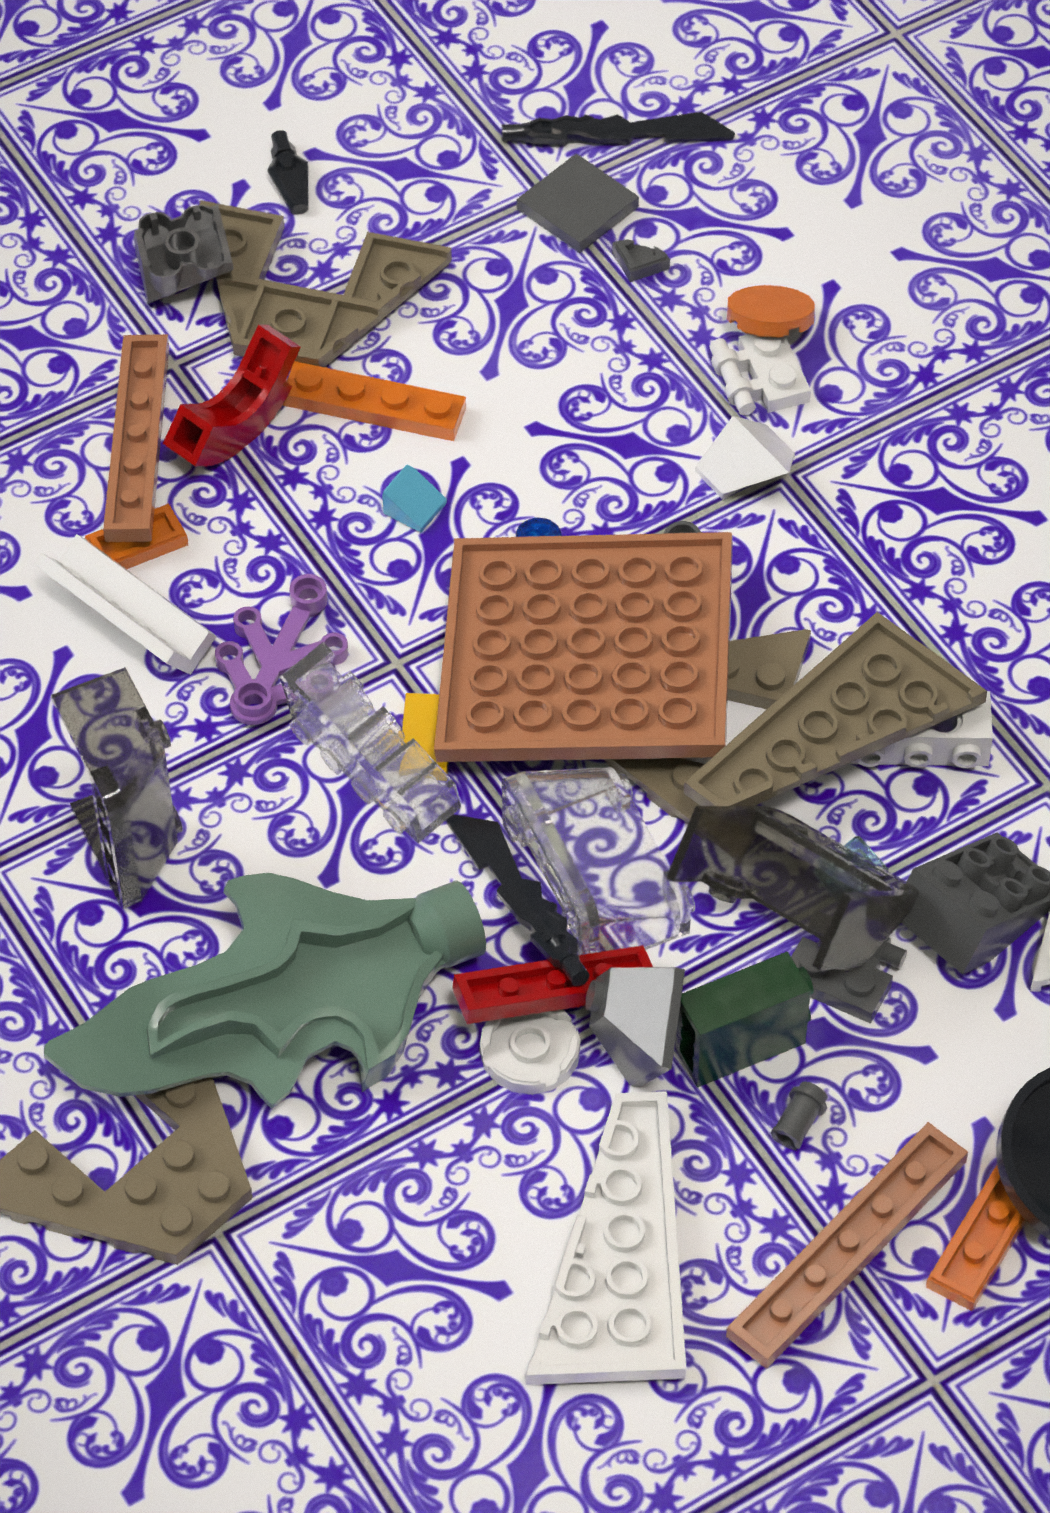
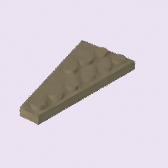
[684,612,987,821]

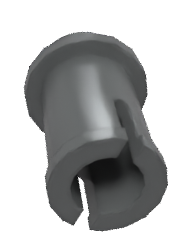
[771,1082,828,1150]

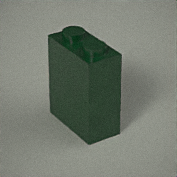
[675,951,814,1088]

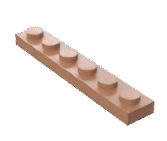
[103,334,170,542]
[726,1122,968,1369]

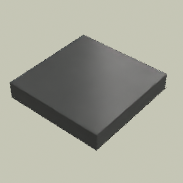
[517,153,639,253]

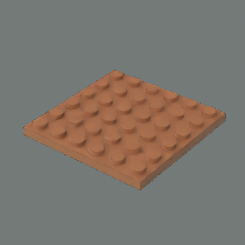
[434,532,733,762]

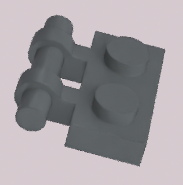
[791,912,907,1024]

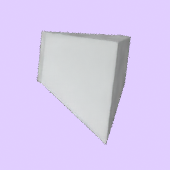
[695,416,795,500]

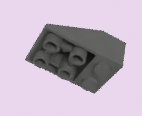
[890,832,1050,974]

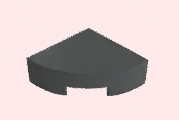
[612,240,670,282]

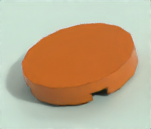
[727,285,815,338]

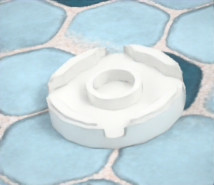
[480,1009,581,1095]

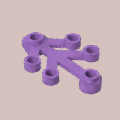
[215,574,349,725]

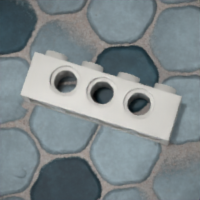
[849,691,993,768]

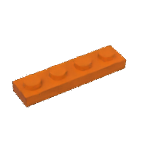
[282,361,466,441]

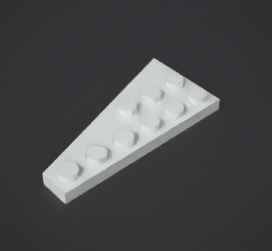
[526,1091,686,1385]

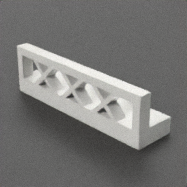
[33,534,217,675]

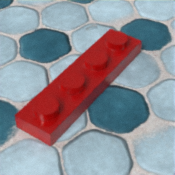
[452,945,653,1024]

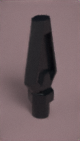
[267,130,309,215]

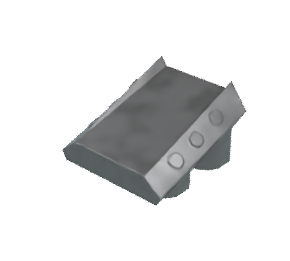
[134,205,234,305]

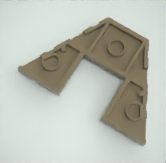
[199,200,452,367]
[603,629,811,865]
[0,1077,253,1265]

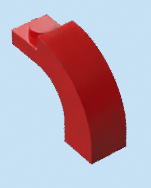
[162,324,301,467]

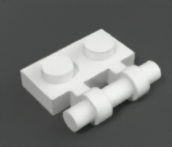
[709,334,811,415]

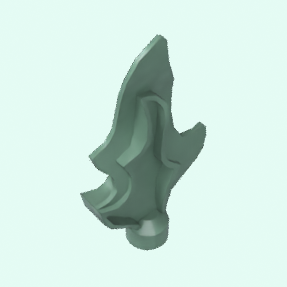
[44,873,486,1109]

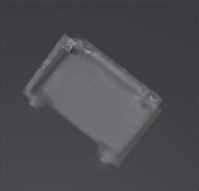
[502,767,695,955]

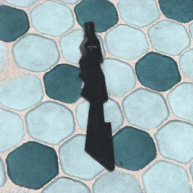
[501,111,735,145]
[446,814,590,986]

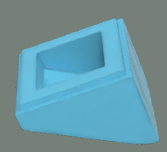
[382,464,447,533]

